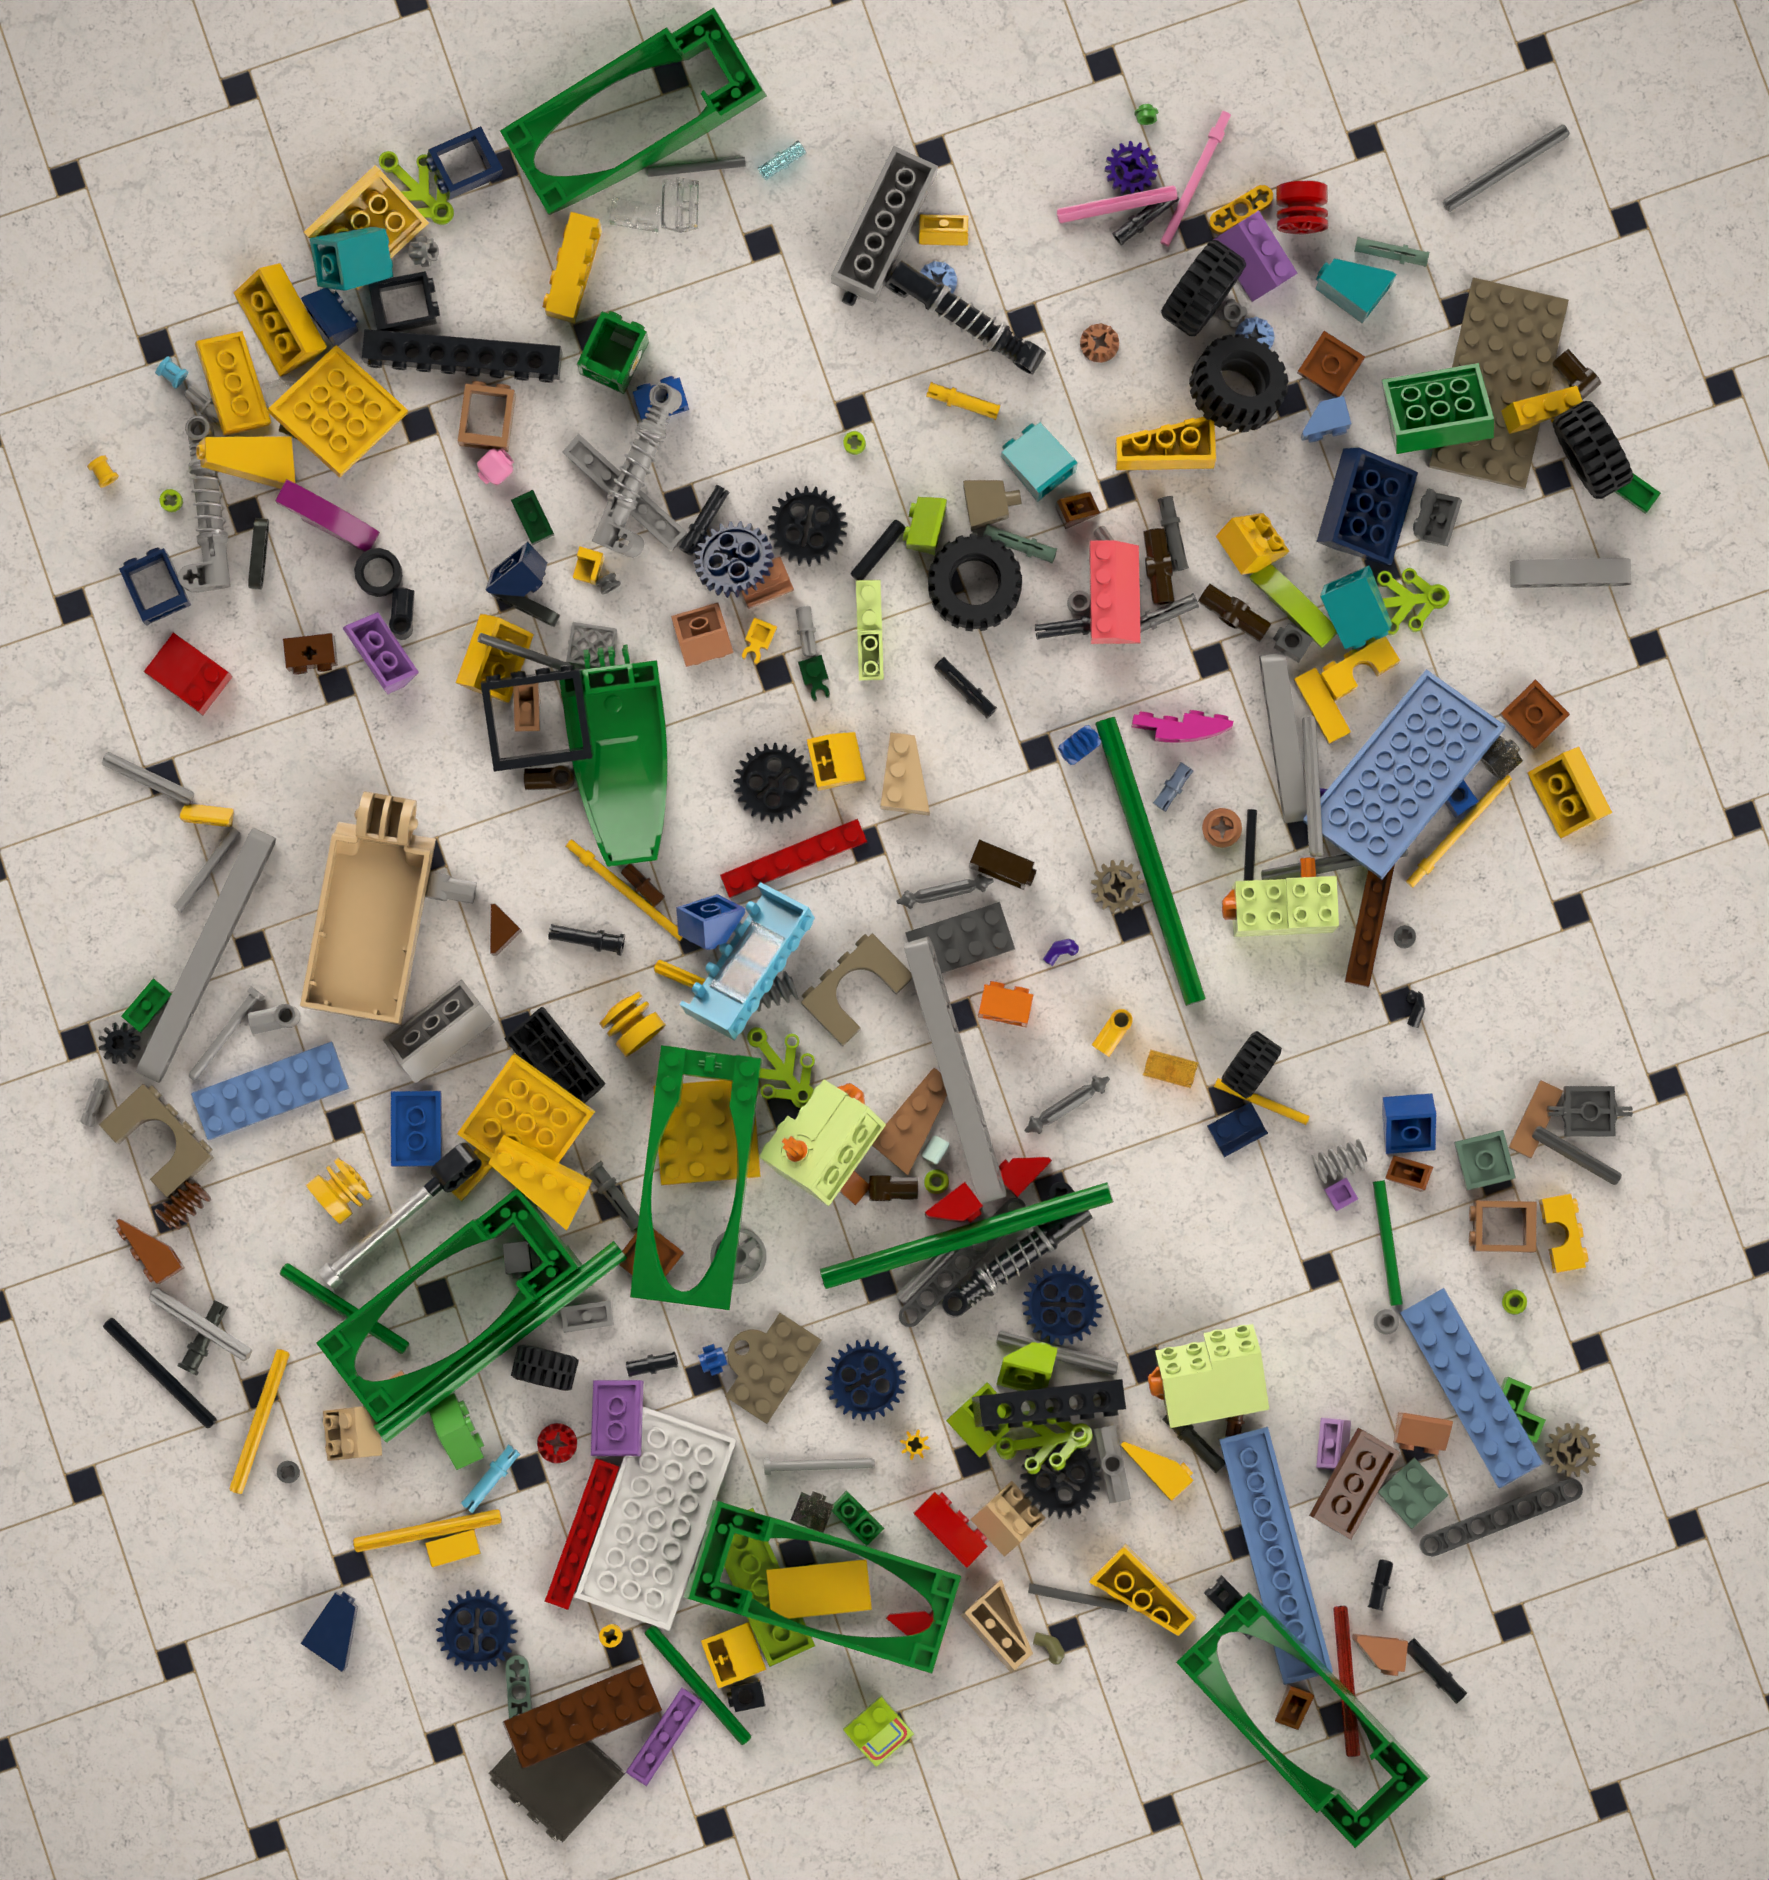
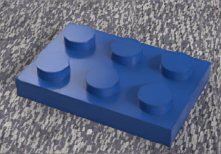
[391,1091,442,1167]

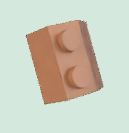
[671,602,733,667]
[1393,1412,1453,1455]
[1352,1634,1408,1676]

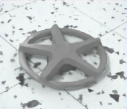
[710,1228,766,1284]

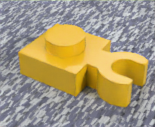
[742,617,777,665]

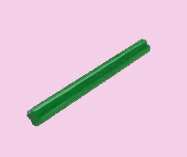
[279,1263,409,1354]
[645,1625,751,1745]

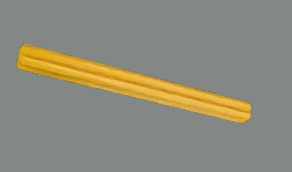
[229,1349,290,1494]
[353,1509,502,1552]

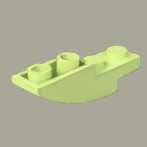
[856,580,884,680]

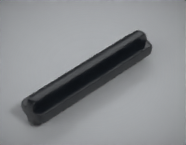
[850,520,905,580]

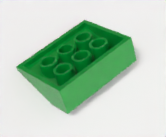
[1382,363,1494,454]

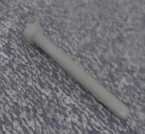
[189,986,265,1081]
[764,1458,875,1475]

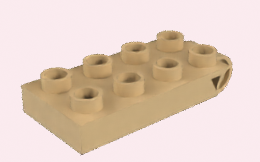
[300,791,436,1025]

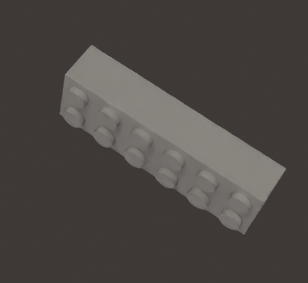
[831,146,938,303]

